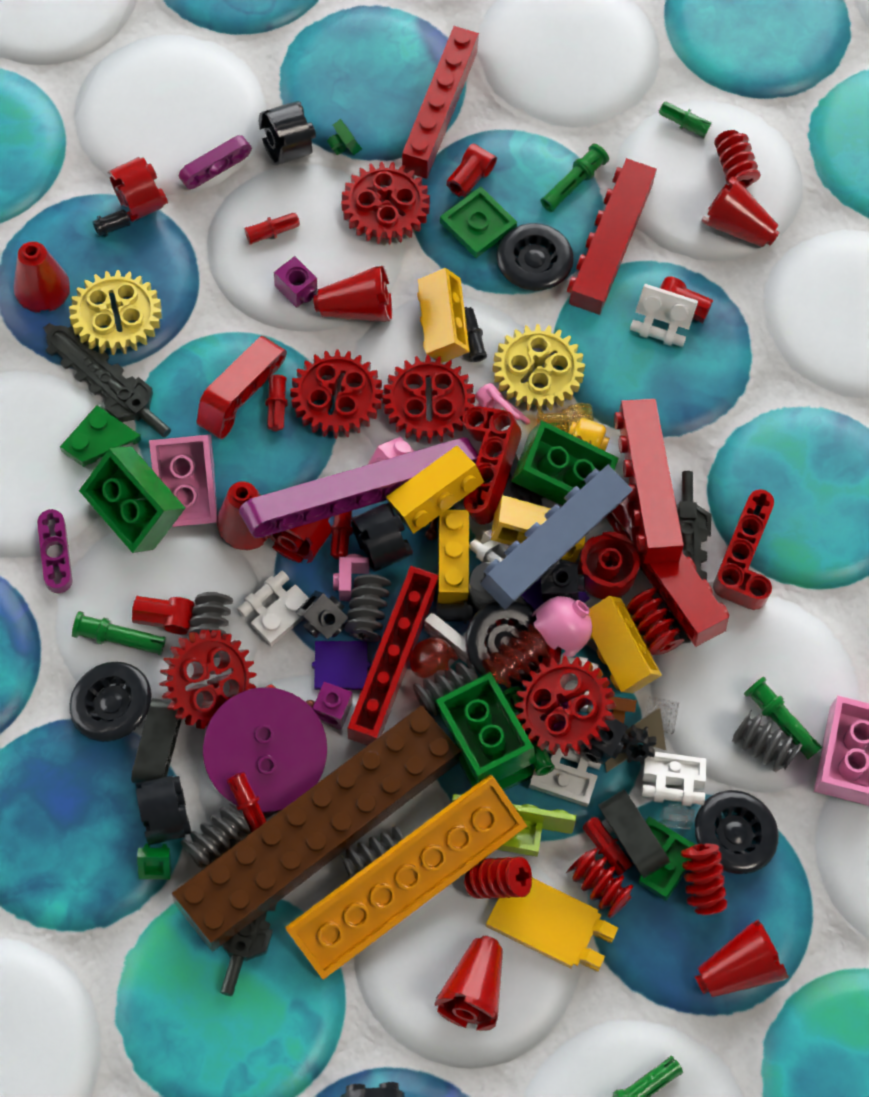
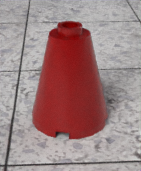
[700,176,780,247]
[13,241,70,313]
[313,266,392,322]
[217,481,266,551]
[695,919,789,997]
[434,936,503,1031]

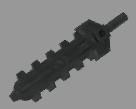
[43,323,171,438]
[666,471,712,643]
[220,809,283,996]

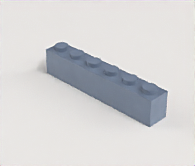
[480,465,633,610]

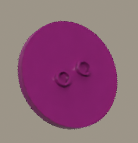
[203,687,327,812]

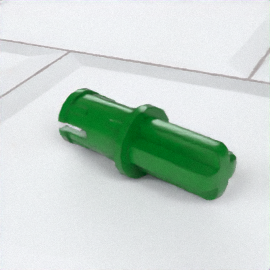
[659,101,712,138]

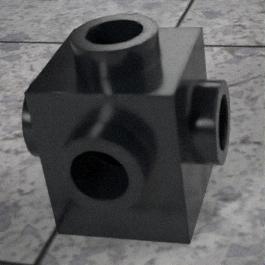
[541,560,585,602]
[296,590,348,639]
[580,719,628,764]

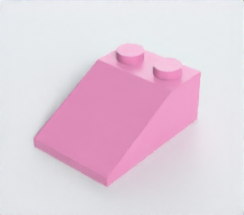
[149,435,217,527]

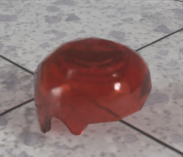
[410,637,458,679]

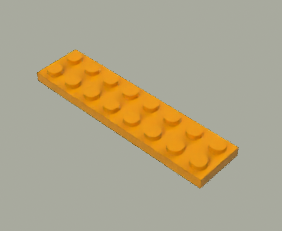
[285,774,527,980]

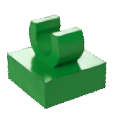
[327,119,362,155]
[137,843,172,879]

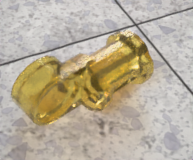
[537,403,594,433]

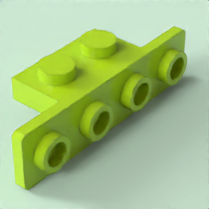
[452,793,576,857]

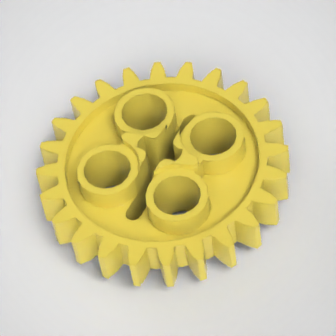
[69,270,162,355]
[492,324,585,412]

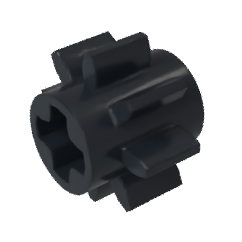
[620,725,656,765]

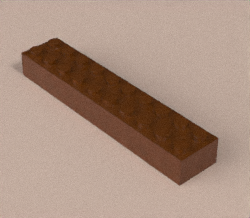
[172,705,461,952]

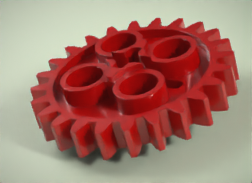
[341,162,430,245]
[290,349,383,438]
[382,355,475,444]
[159,630,257,729]
[515,656,616,756]

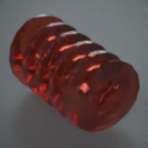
[481,624,550,688]

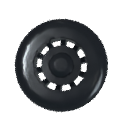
[497,223,574,291]
[465,601,546,685]
[69,661,152,742]
[695,790,779,874]

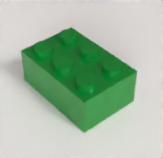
[511,420,619,506]
[79,446,185,553]
[436,672,536,783]

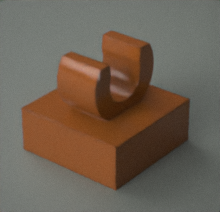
[609,697,637,724]

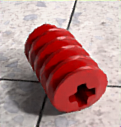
[714,130,761,188]
[626,587,684,655]
[681,843,727,915]
[566,848,634,919]
[464,857,532,899]

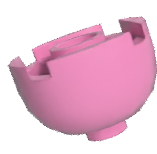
[532,596,592,657]

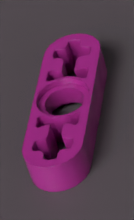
[178,135,252,189]
[37,509,73,594]

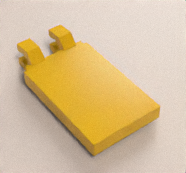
[486,877,618,972]

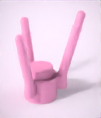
[475,383,530,455]

